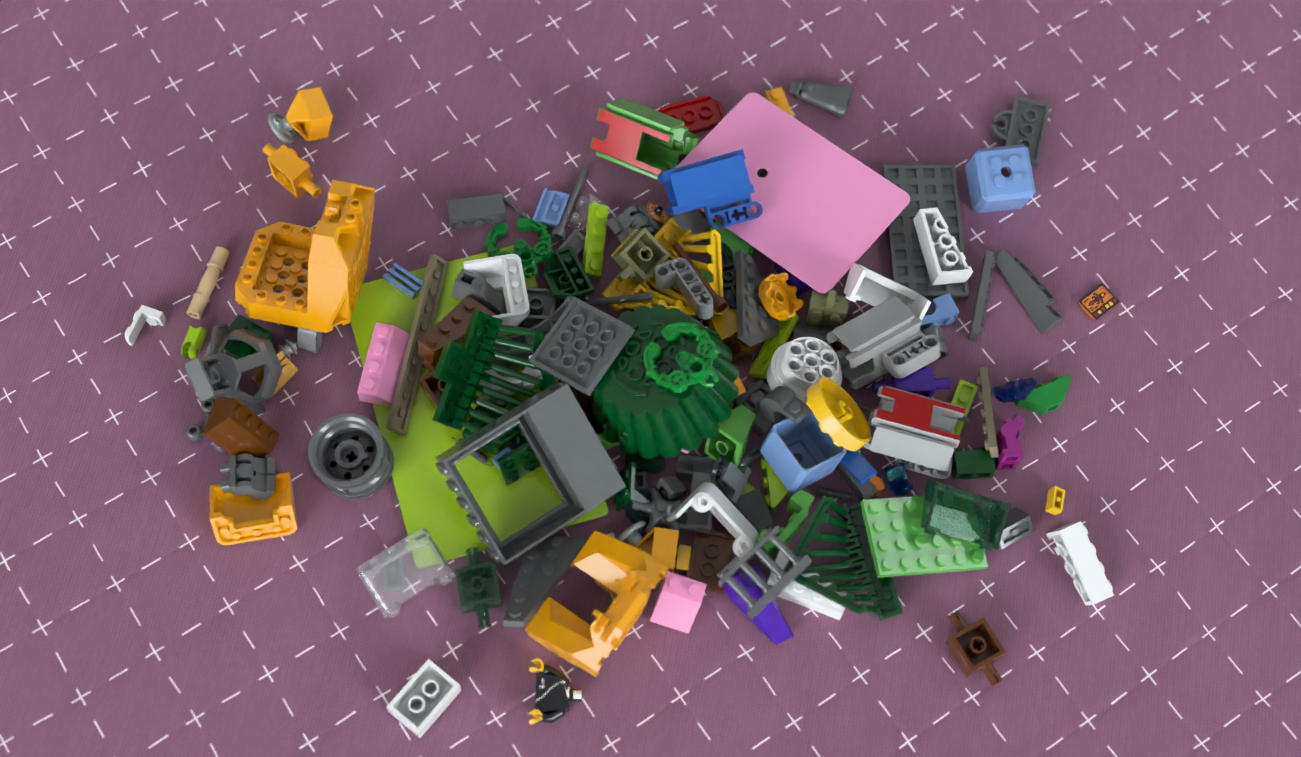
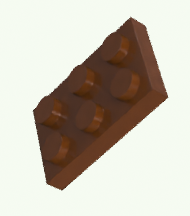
[686,530,735,594]

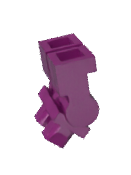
[995,414,1026,470]

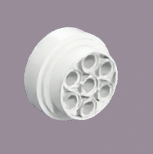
[767,337,842,404]

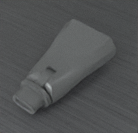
[789,80,853,119]

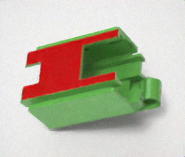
[591,98,699,180]

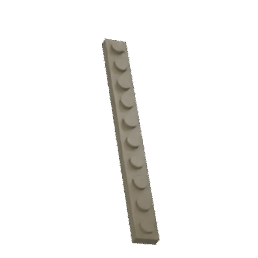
[386,254,449,435]

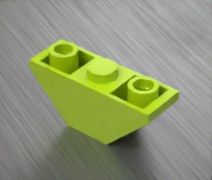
[760,457,791,513]

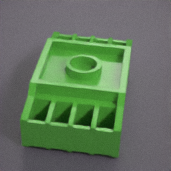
[755,489,815,564]

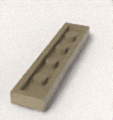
[977,367,999,458]

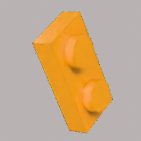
[764,87,794,117]

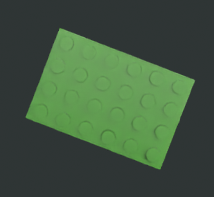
[860,493,988,578]

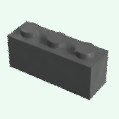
[447,193,506,229]

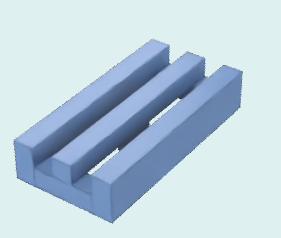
[383,262,423,299]

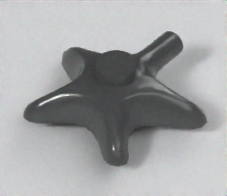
[632,487,682,534]

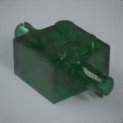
[454,547,502,629]

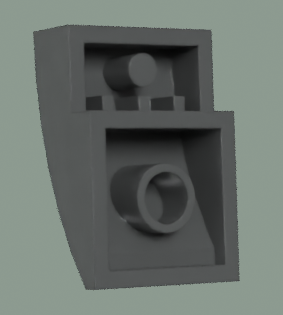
[514,287,556,335]

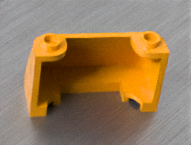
[209,472,297,545]

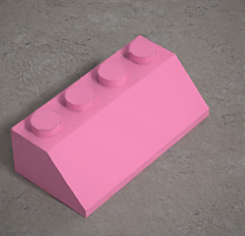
[357,322,410,407]

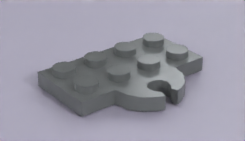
[990,96,1050,167]

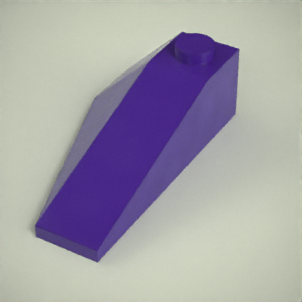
[723,564,794,645]

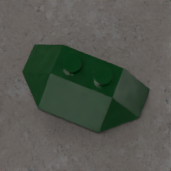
[543,246,595,300]

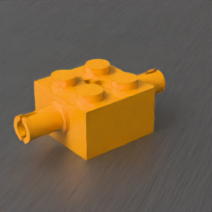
[262,143,322,198]

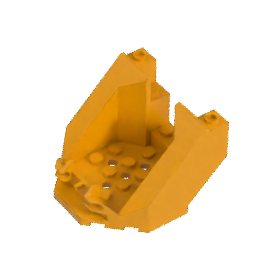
[525,531,669,677]

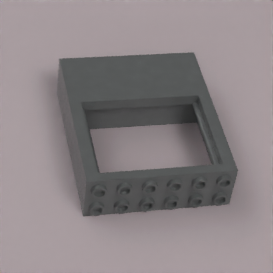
[435,382,626,565]

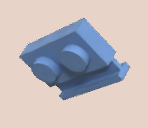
[533,188,570,228]

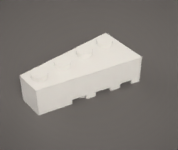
[913,208,973,286]
[1046,521,1114,605]
[767,550,847,620]

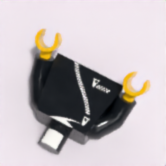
[528,658,582,724]

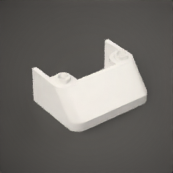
[463,254,530,337]
[844,262,931,320]
[666,482,758,577]

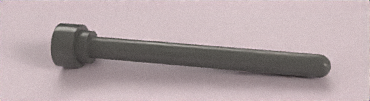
[551,167,588,242]
[580,292,654,306]

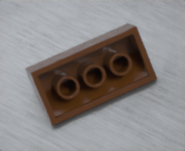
[203,397,279,458]

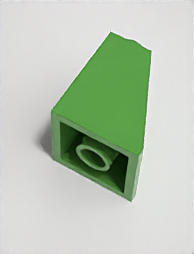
[704,404,756,468]

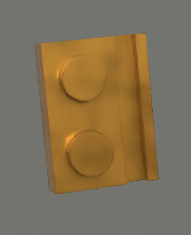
[251,350,298,396]

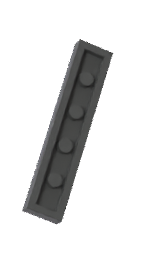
[968,250,996,341]

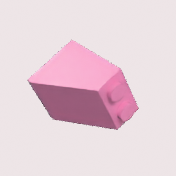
[650,572,707,633]

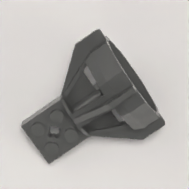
[184,324,282,415]

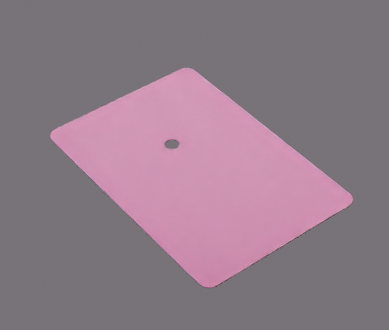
[676,92,910,293]

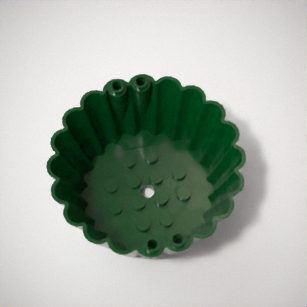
[587,304,739,459]

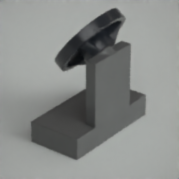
[711,454,752,504]

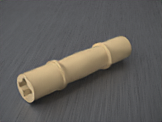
[186,247,230,319]

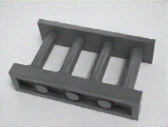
[718,525,812,620]

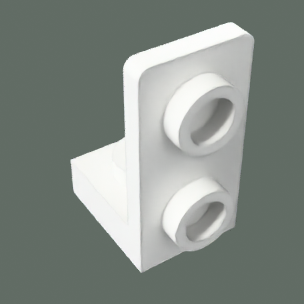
[125,305,167,346]

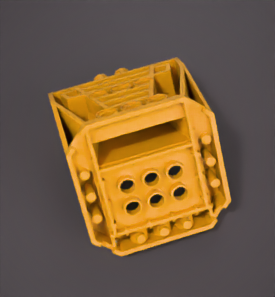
[235,180,375,333]

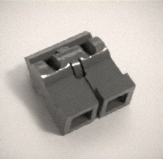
[606,203,663,244]
[734,380,775,436]
[220,454,275,501]

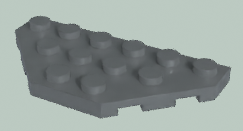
[735,250,779,347]

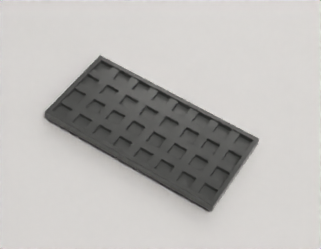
[882,165,969,299]

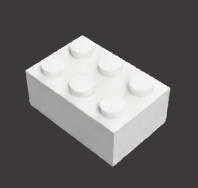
[387,659,461,738]

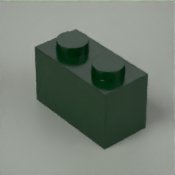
[952,447,996,480]

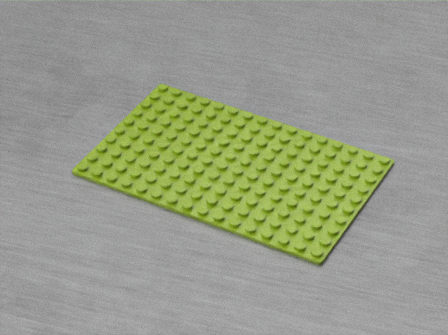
[350,245,609,568]

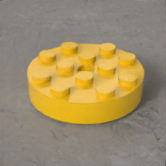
[806,377,871,452]

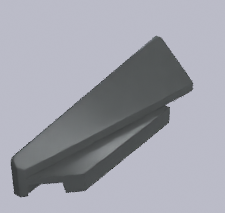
[994,249,1064,333]

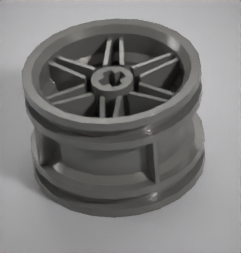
[308,413,394,500]

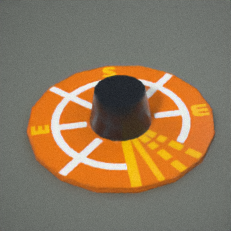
[646,202,669,223]

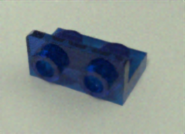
[991,378,1037,403]

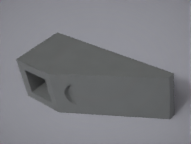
[452,269,507,315]

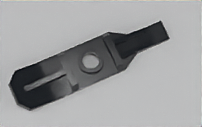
[721,246,737,309]

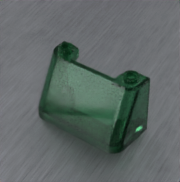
[921,480,1011,552]

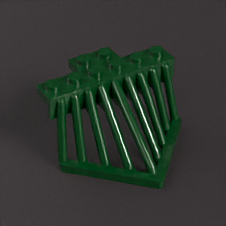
[432,309,555,445]
[783,497,903,621]

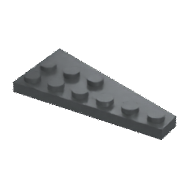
[503,536,589,627]

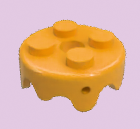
[758,273,804,321]

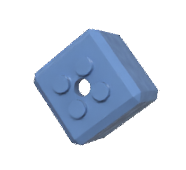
[965,144,1036,213]
[760,410,847,493]

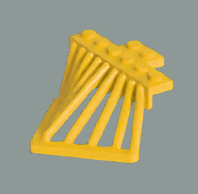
[600,218,724,316]

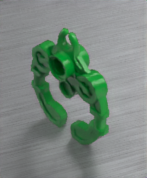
[484,217,552,278]
[643,322,719,393]

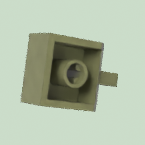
[612,227,670,284]
[805,289,849,330]

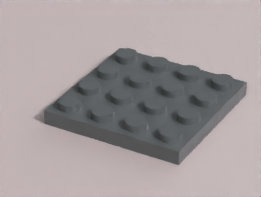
[529,297,635,396]

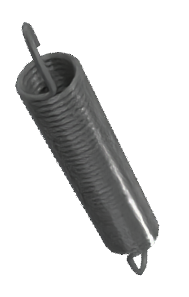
[452,437,493,466]
[810,487,860,501]

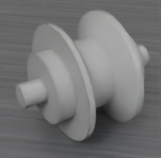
[278,339,298,360]

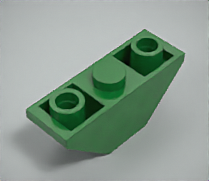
[1015,375,1071,415]

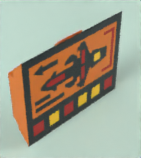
[1078,283,1120,320]

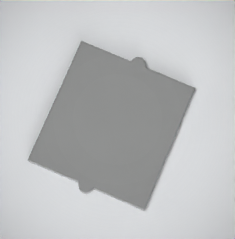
[672,209,710,244]

